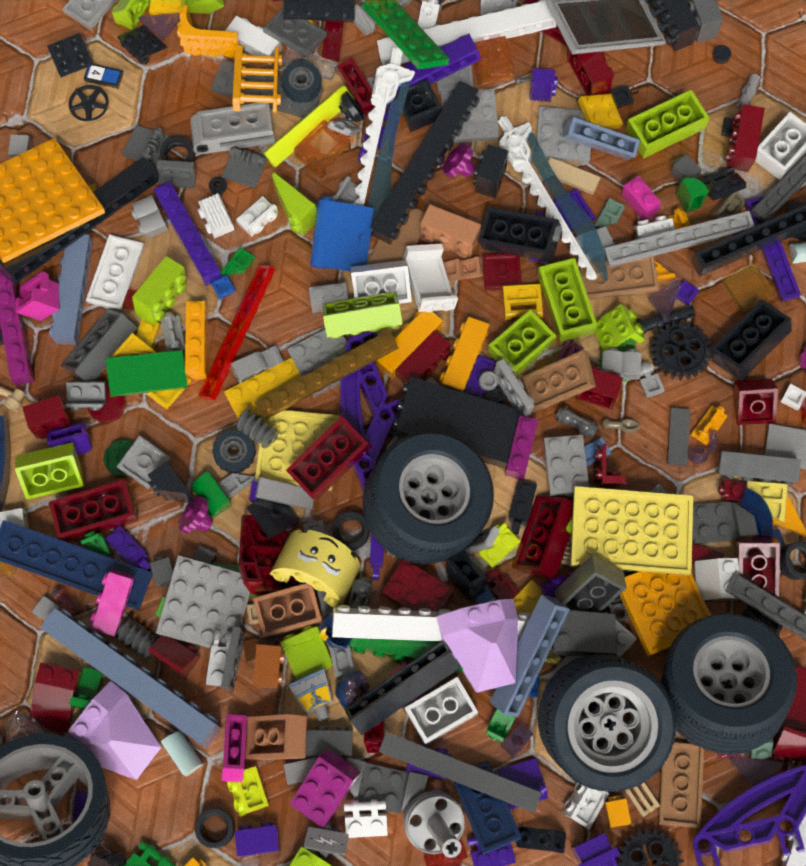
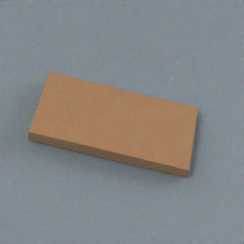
[367,209,426,265]
[580,256,659,300]
[522,350,596,413]
[658,742,704,829]

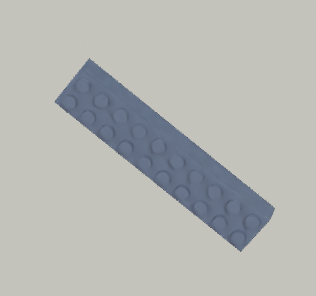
[40,608,221,749]

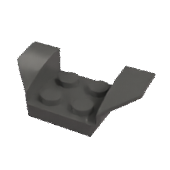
[692,502,758,545]
[347,758,428,814]

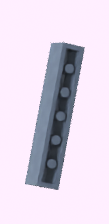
[50,234,93,345]
[490,594,570,717]

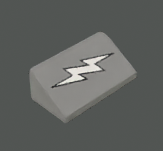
[303,827,349,855]

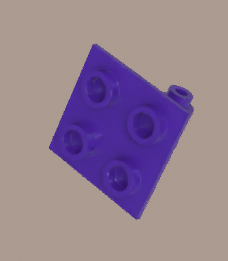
[497,758,548,810]

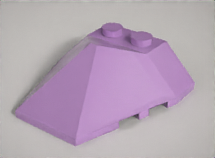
[436,599,518,693]
[66,681,162,780]

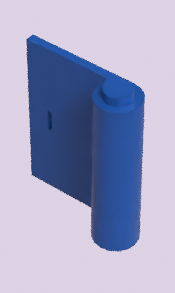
[310,197,374,272]

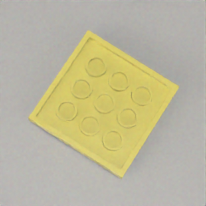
[255,410,340,491]

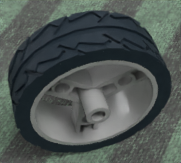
[0,733,110,866]

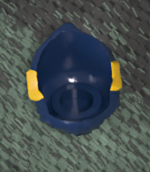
[319,612,352,650]

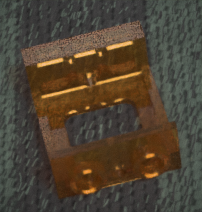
[294,120,351,179]

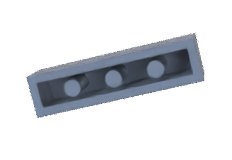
[562,117,640,160]

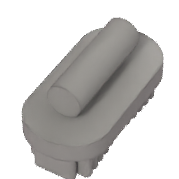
[354,4,377,35]

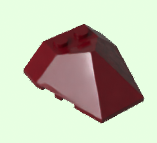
[239,514,306,595]

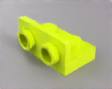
[476,523,521,569]
[227,766,269,817]

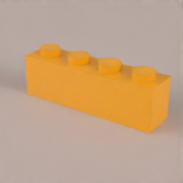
[185,301,208,380]
[375,311,443,379]
[439,317,490,393]

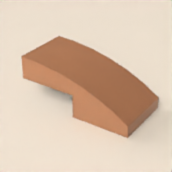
[443,256,483,281]

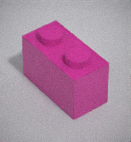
[621,176,661,220]

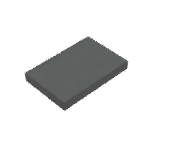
[263,8,327,58]
[221,627,245,693]

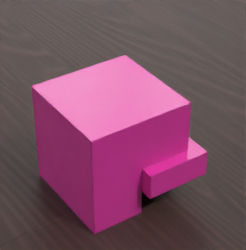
[16,272,59,321]

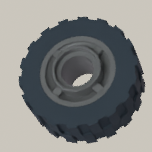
[281,60,321,103]
[212,429,256,473]

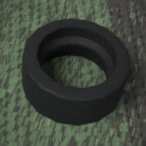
[160,136,195,162]
[332,511,370,550]
[780,541,806,580]
[194,808,235,849]

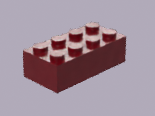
[286,416,373,500]
[49,479,138,542]

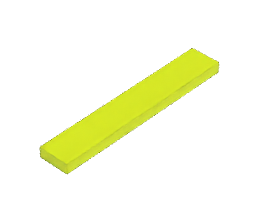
[263,85,354,167]

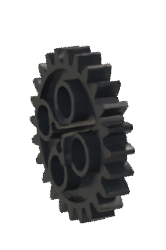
[649,320,711,381]
[616,828,684,866]

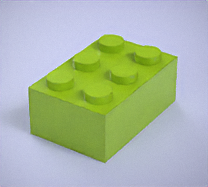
[132,256,187,326]
[488,309,556,377]
[15,442,84,500]

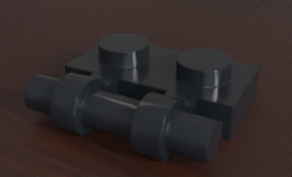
[699,167,746,201]

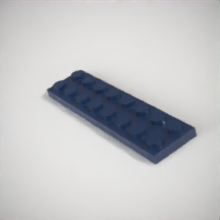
[0,520,153,610]

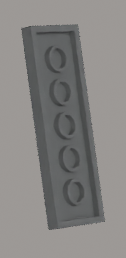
[211,59,324,118]

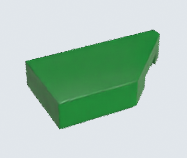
[220,247,256,276]

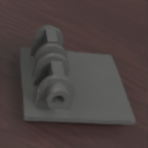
[122,125,169,167]
[221,146,268,189]

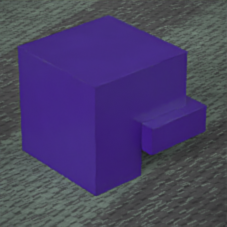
[571,833,620,866]

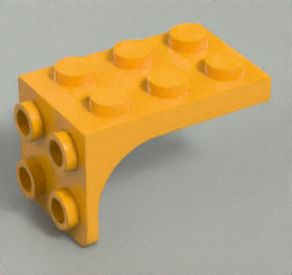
[177,5,240,58]

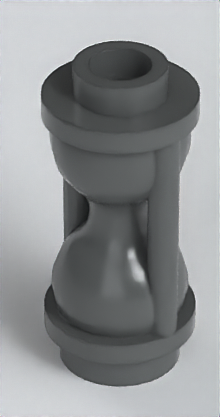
[556,406,599,438]
[347,577,373,608]

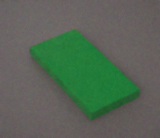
[105,350,188,397]

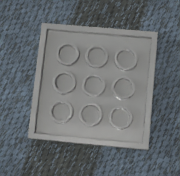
[155,555,250,648]

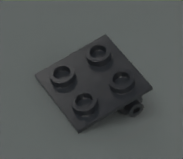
[117,25,167,65]
[47,33,94,78]

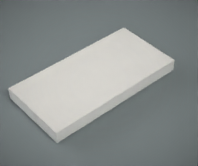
[86,234,145,312]

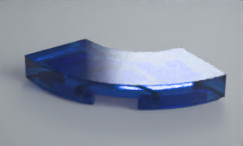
[740,488,774,537]

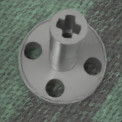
[403,789,464,858]

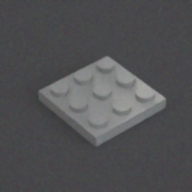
[441,89,499,143]
[535,107,591,163]
[287,330,347,398]

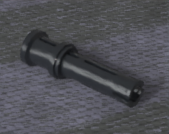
[637,306,695,334]

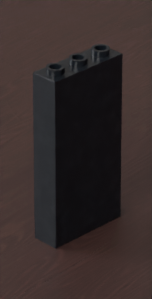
[392,377,521,468]

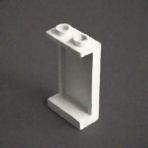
[403,244,458,312]

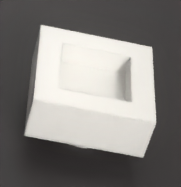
[780,384,806,411]

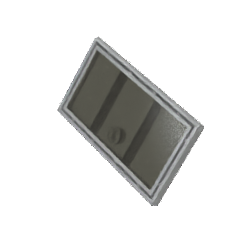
[546,0,666,54]

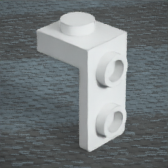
[418,0,442,29]

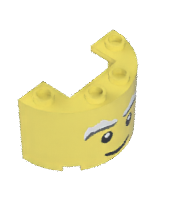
[270,530,360,608]

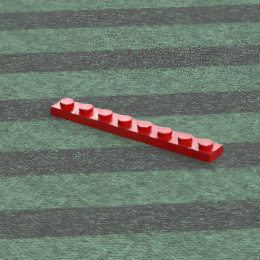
[198,265,275,401]

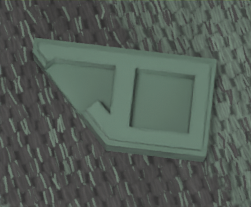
[594,198,626,229]

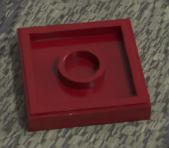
[482,253,522,291]

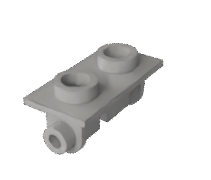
[161,312,185,352]

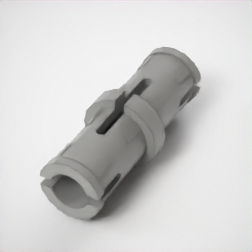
[737,74,761,109]

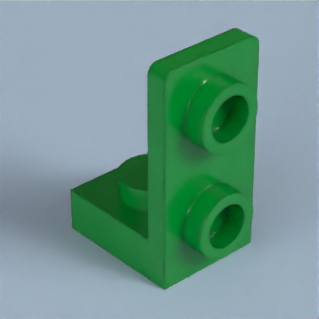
[69,668,103,710]

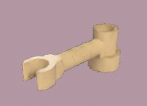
[0,386,25,412]

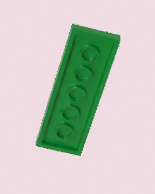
[362,0,450,70]

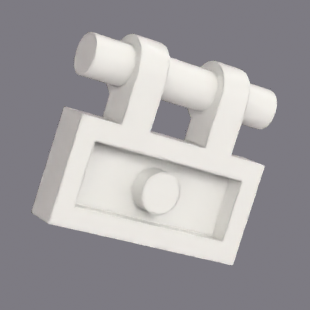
[344,799,387,838]

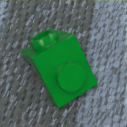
[81,531,111,556]
[485,709,515,742]

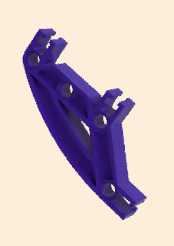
[339,331,403,491]
[693,765,806,866]

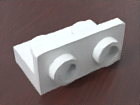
[236,196,278,237]
[633,215,675,239]
[562,782,609,830]

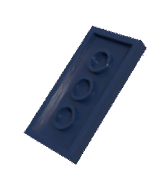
[452,761,521,855]

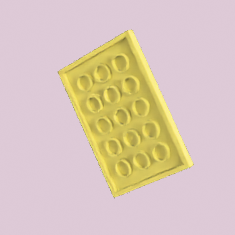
[570,486,693,575]

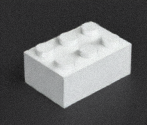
[755,112,806,180]
[351,260,412,304]
[405,677,478,745]

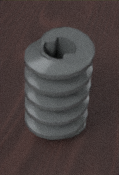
[237,408,279,449]
[115,619,158,660]

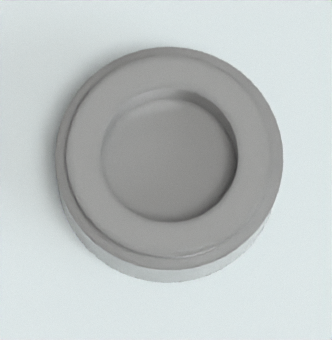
[478,371,498,391]

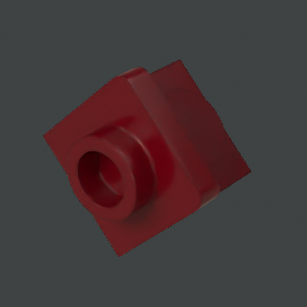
[718,478,747,503]
[364,720,386,754]

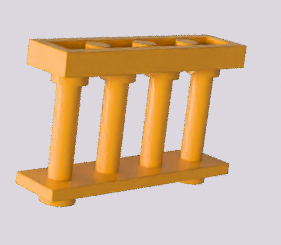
[233,45,282,113]

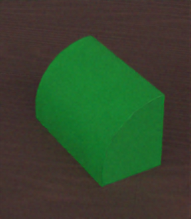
[676,178,709,213]
[191,471,232,519]

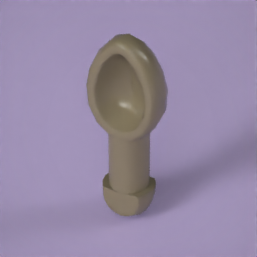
[602,419,640,433]

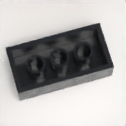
[644,0,699,52]
[478,207,562,262]
[710,299,792,381]

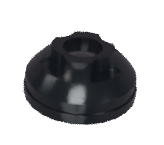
[338,91,365,122]

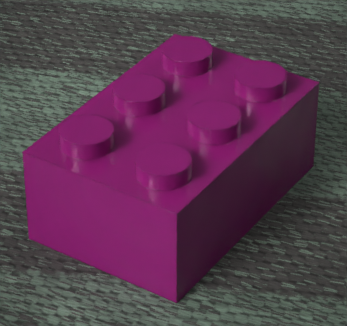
[290,748,361,828]

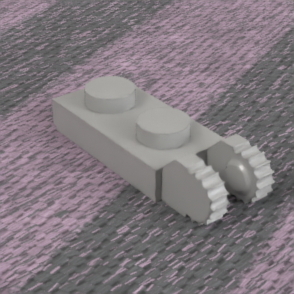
[205,630,232,686]

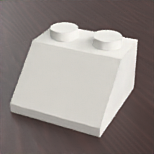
[694,558,739,601]

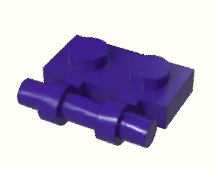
[467,835,516,866]

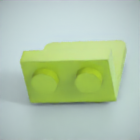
[595,303,646,351]
[280,626,333,681]

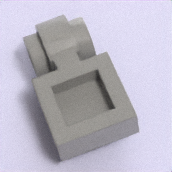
[639,361,665,399]

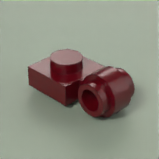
[484,567,519,600]

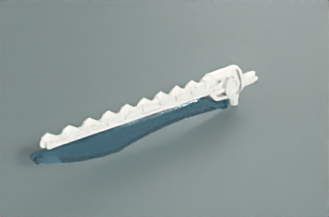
[352,48,415,243]
[497,116,608,281]

